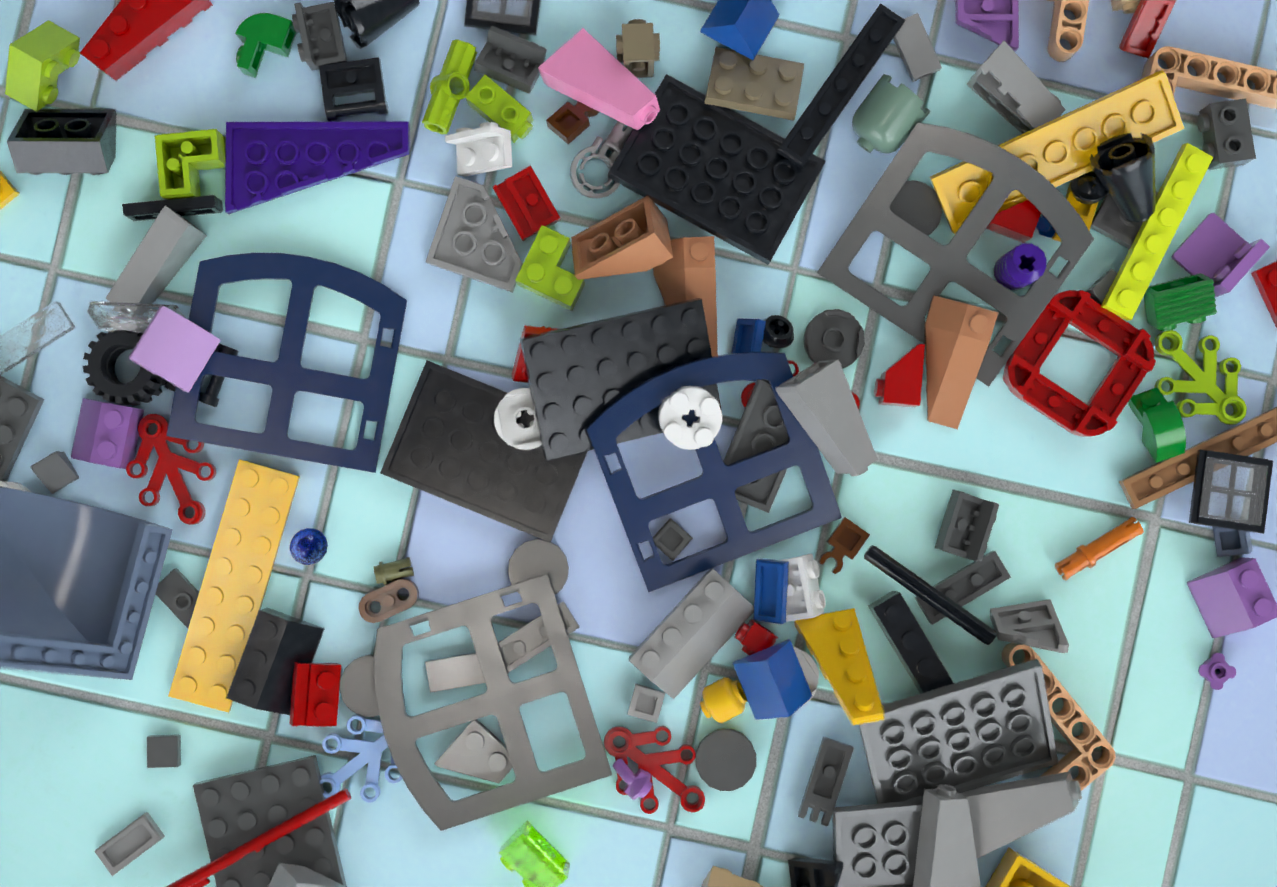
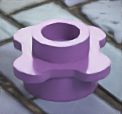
[1198,653,1236,690]

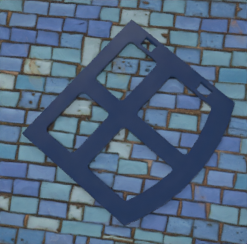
[167,253,407,473]
[586,351,842,592]

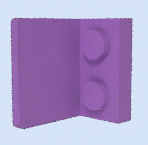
[1172,213,1270,297]

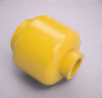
[700,677,748,723]

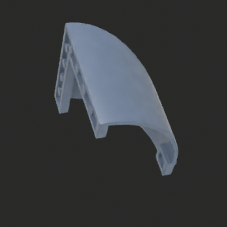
[0,486,173,680]

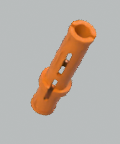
[1055,517,1144,581]

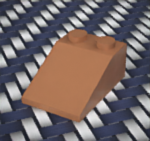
[571,196,673,280]

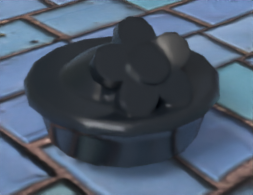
[1070,171,1108,204]
[763,315,794,348]

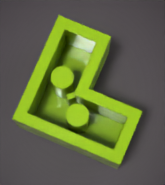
[5,20,80,112]
[154,129,226,200]
[515,225,585,311]

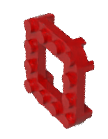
[1003,290,1156,437]

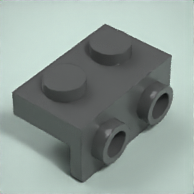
[292,2,347,71]
[474,26,547,94]
[935,490,999,562]

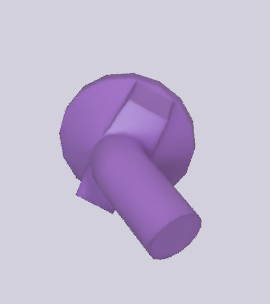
[613,759,652,800]

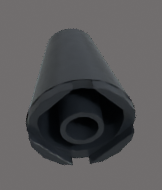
[334,0,420,49]
[1090,133,1156,222]

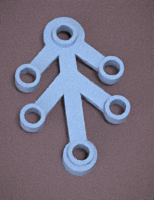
[320,714,402,803]

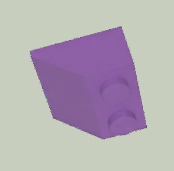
[71,398,144,469]
[1186,557,1277,638]

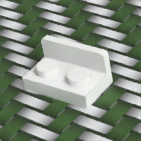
[445,122,512,177]
[778,553,826,622]

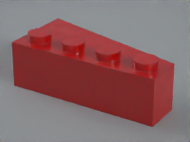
[80,0,213,81]

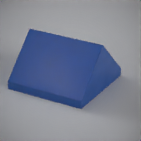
[700,0,779,60]
[732,639,813,720]

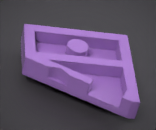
[955,0,1019,51]

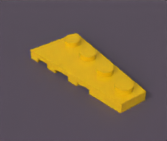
[794,608,884,725]

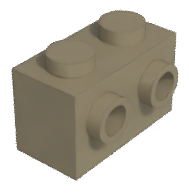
[616,19,660,78]

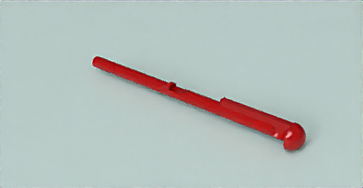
[166,788,351,887]

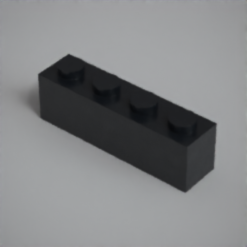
[868,590,954,694]

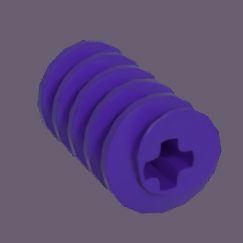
[994,243,1046,290]

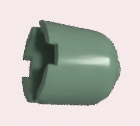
[852,74,930,154]

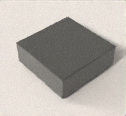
[653,518,693,561]
[147,734,181,768]

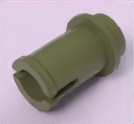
[373,557,414,585]

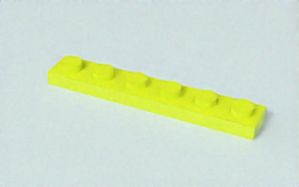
[1101,143,1213,320]

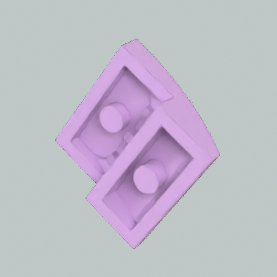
[128,305,221,393]

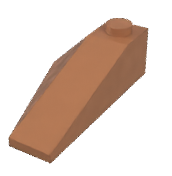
[653,236,718,357]
[924,295,998,429]

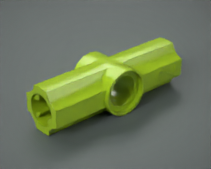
[422,39,478,135]

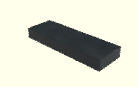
[122,195,223,221]

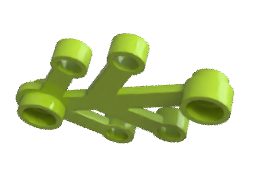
[1154,330,1247,425]

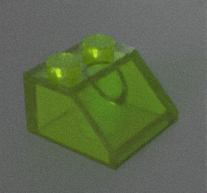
[499,820,570,887]

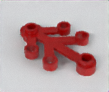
[126,414,216,525]
[604,726,705,814]

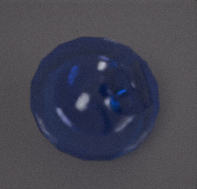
[289,528,328,565]

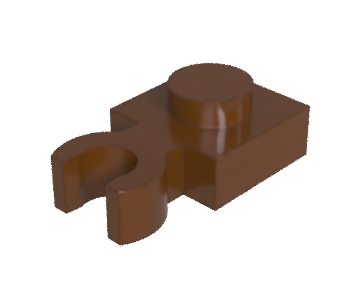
[546,101,599,145]
[818,517,870,574]

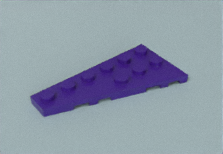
[225,122,410,215]

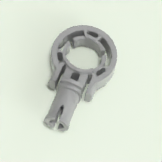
[570,121,634,198]

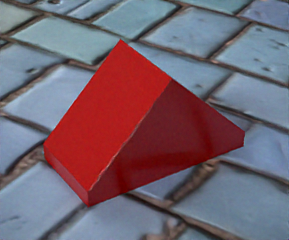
[986,200,1041,243]

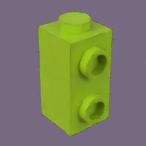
[465,74,533,143]

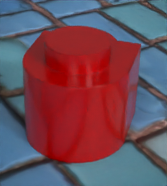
[734,619,778,655]

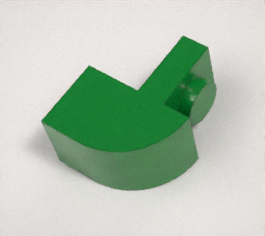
[235,13,296,78]
[1128,387,1186,463]

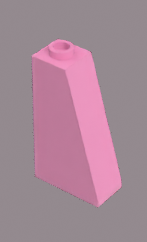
[538,28,660,131]

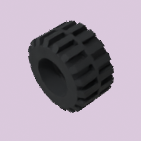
[83,326,167,406]

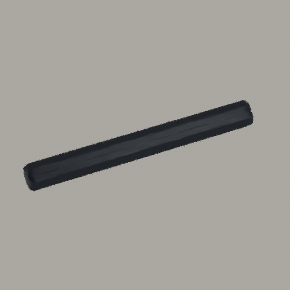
[864,545,997,645]

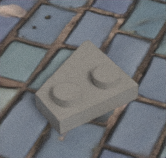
[990,599,1069,653]
[434,719,513,783]

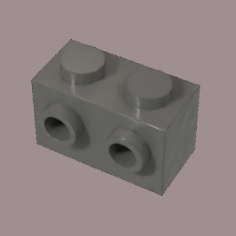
[1197,98,1256,170]

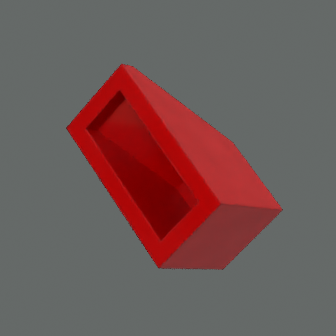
[874,344,925,408]

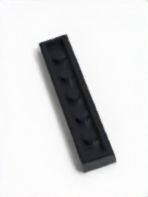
[777,3,905,169]

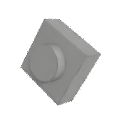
[627,684,665,723]

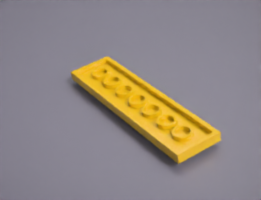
[930,70,1184,233]
[168,459,300,713]

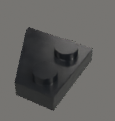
[788,857,844,887]

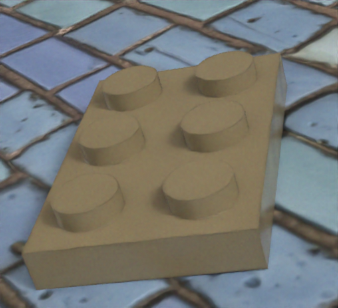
[705,47,804,121]

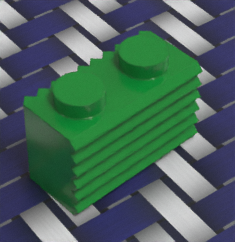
[1144,273,1217,331]

